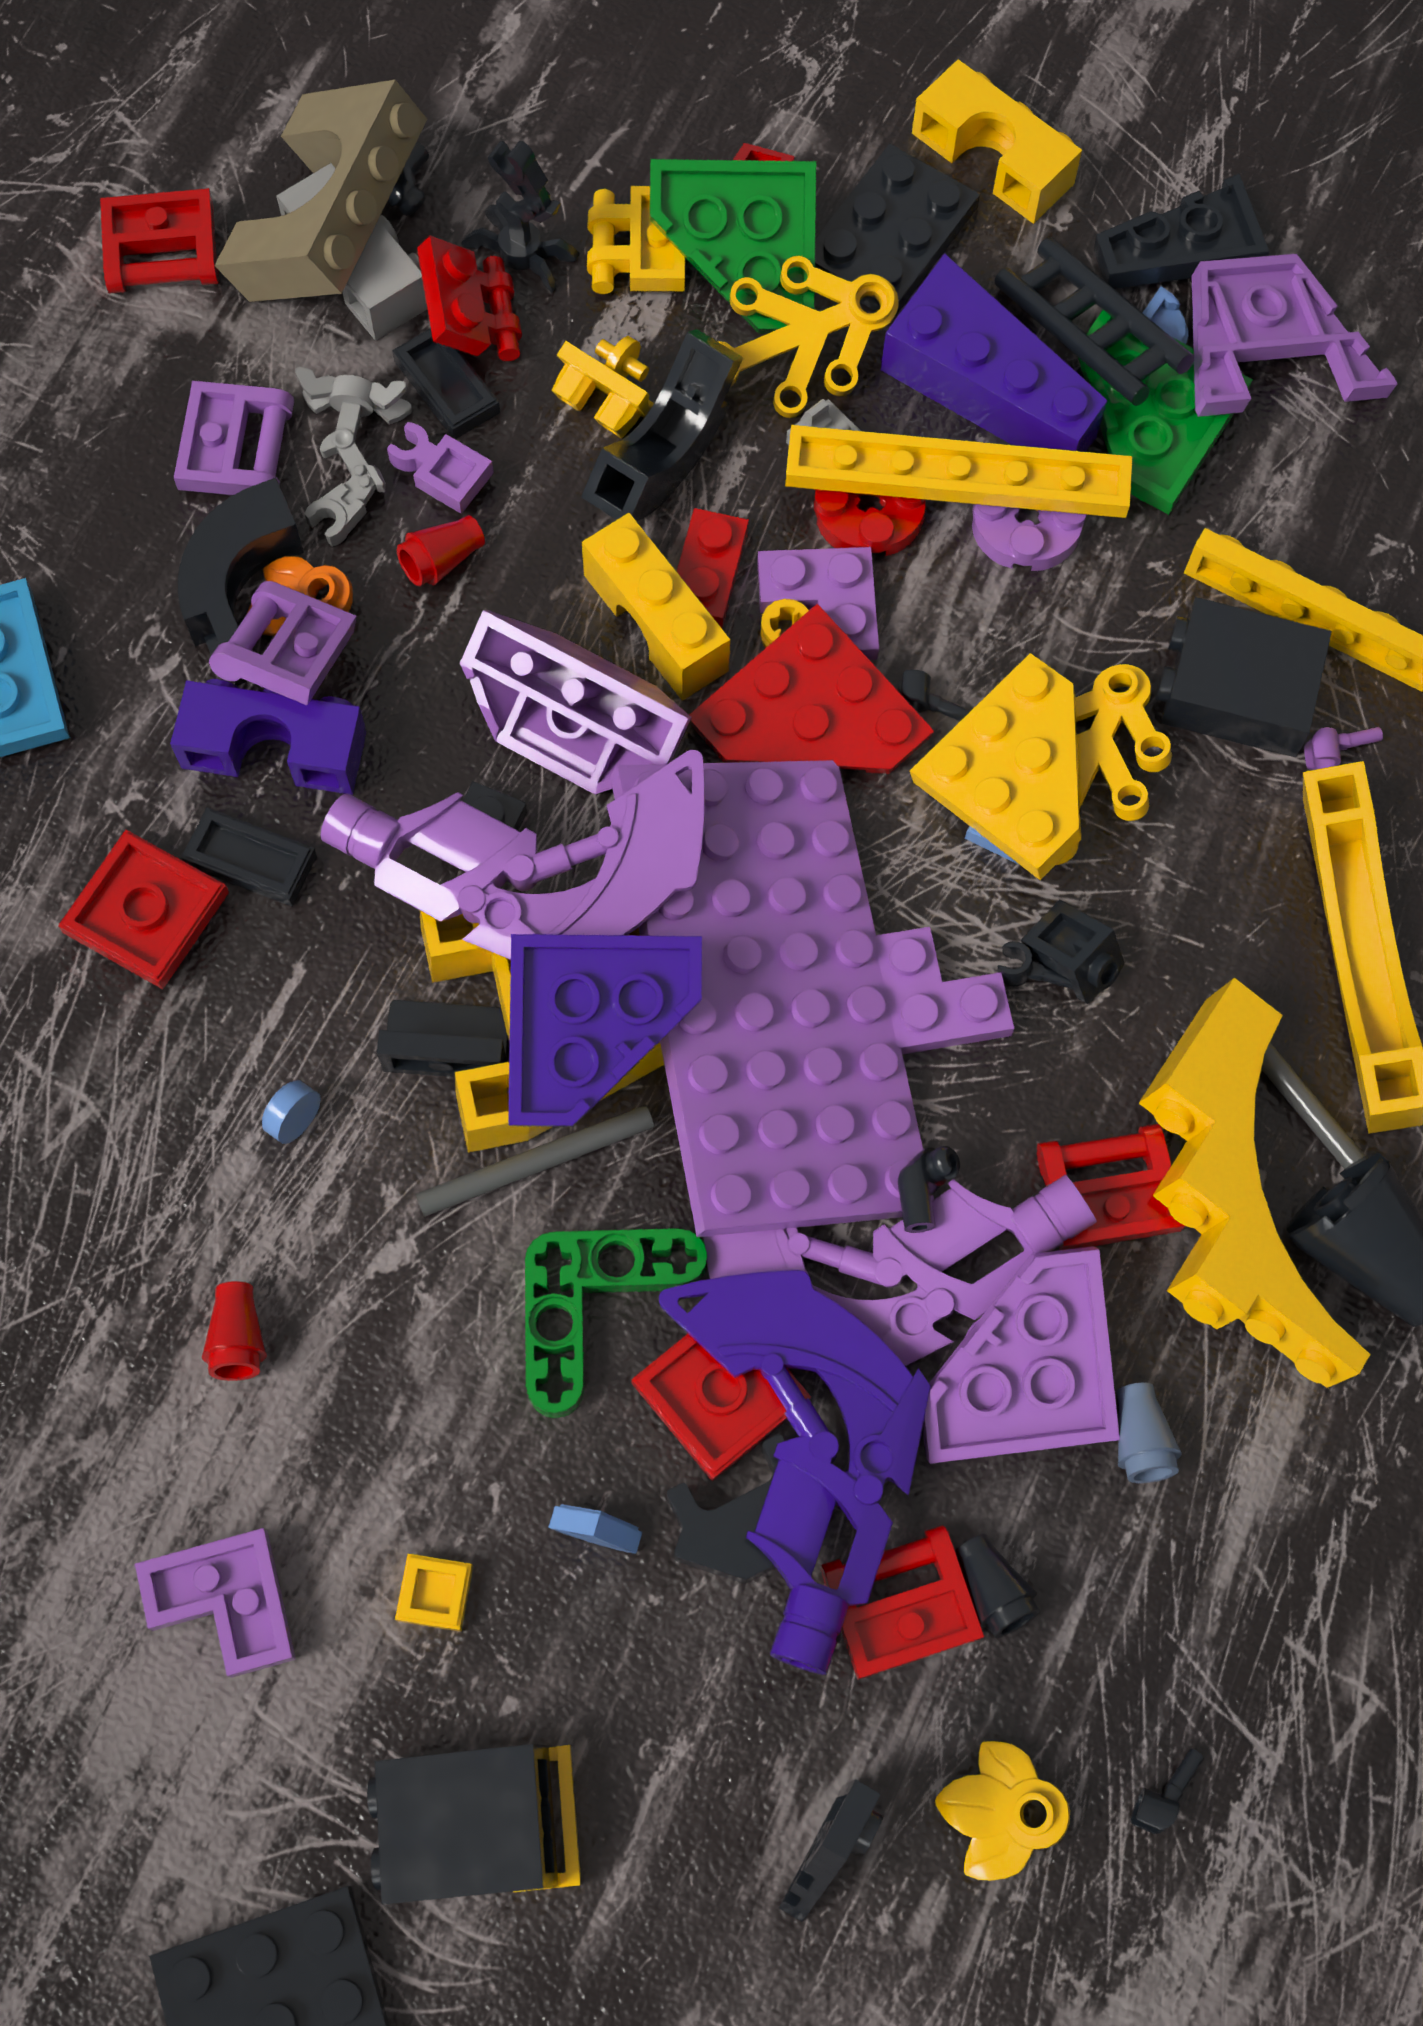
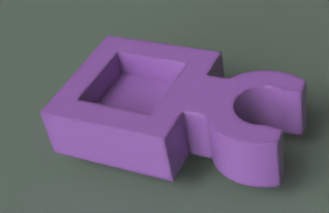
[387,422,494,514]

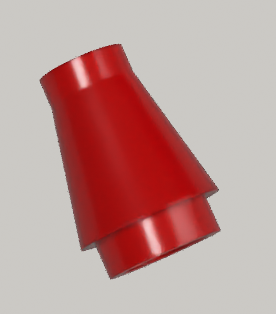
[396,515,485,586]
[202,1281,267,1381]

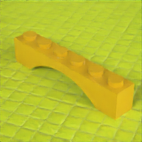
[1303,761,1423,1134]

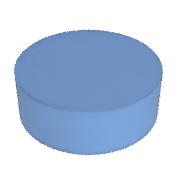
[262,1080,321,1144]

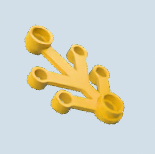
[718,256,898,418]
[1056,664,1172,865]

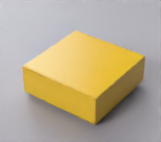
[395,1554,473,1632]

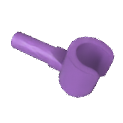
[1304,727,1383,770]

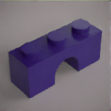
[170,679,367,795]

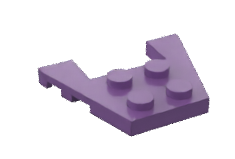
[1192,254,1397,417]

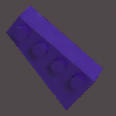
[881,253,1108,452]

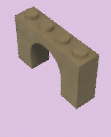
[214,80,427,302]

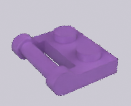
[174,381,295,495]
[209,581,357,705]

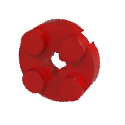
[814,489,926,556]

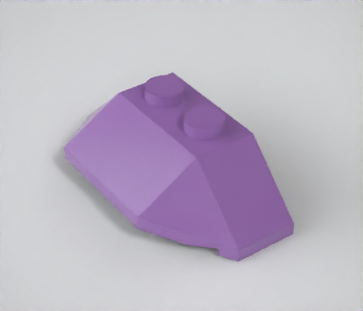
[460,610,692,794]

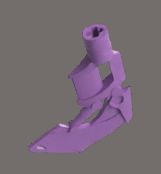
[320,750,705,960]
[704,1175,1097,1366]

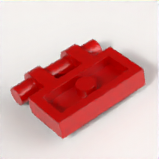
[417,236,522,361]

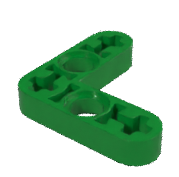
[525,1228,707,1418]

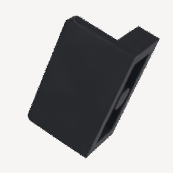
[376,1000,508,1077]

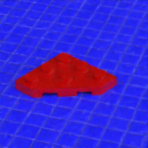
[689,603,934,774]

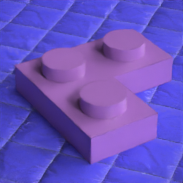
[757,547,879,660]
[873,927,1014,1055]
[135,1528,296,1678]

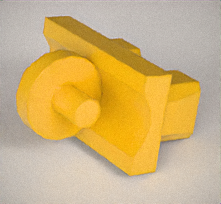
[552,336,654,439]

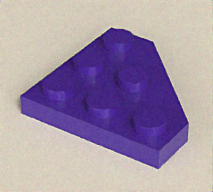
[508,934,702,1127]

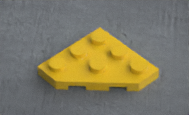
[910,653,1081,880]

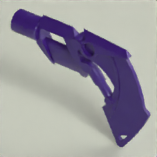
[659,1270,931,1675]

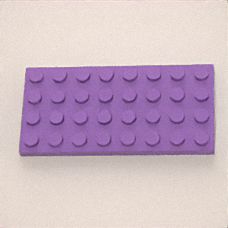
[610,760,934,1237]

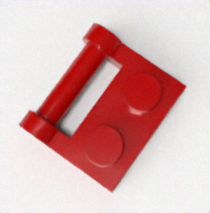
[100,188,219,294]
[1037,1124,1185,1250]
[820,1525,984,1680]

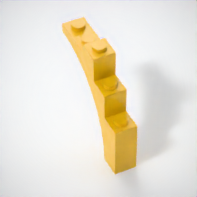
[1139,977,1370,1388]

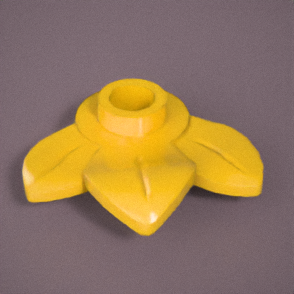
[935,1741,1070,1881]

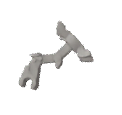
[295,366,412,547]

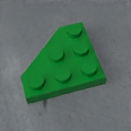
[650,159,816,334]
[1078,310,1253,515]

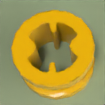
[760,599,809,648]

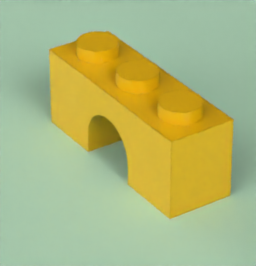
[912,59,1082,224]
[582,513,730,701]

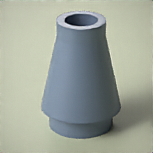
[1116,1383,1182,1483]

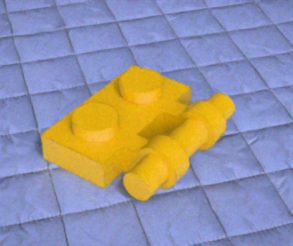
[587,186,685,294]

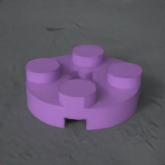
[972,504,1087,571]

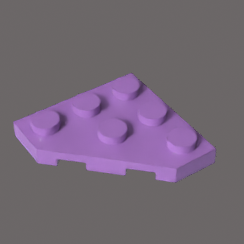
[923,1246,1120,1464]

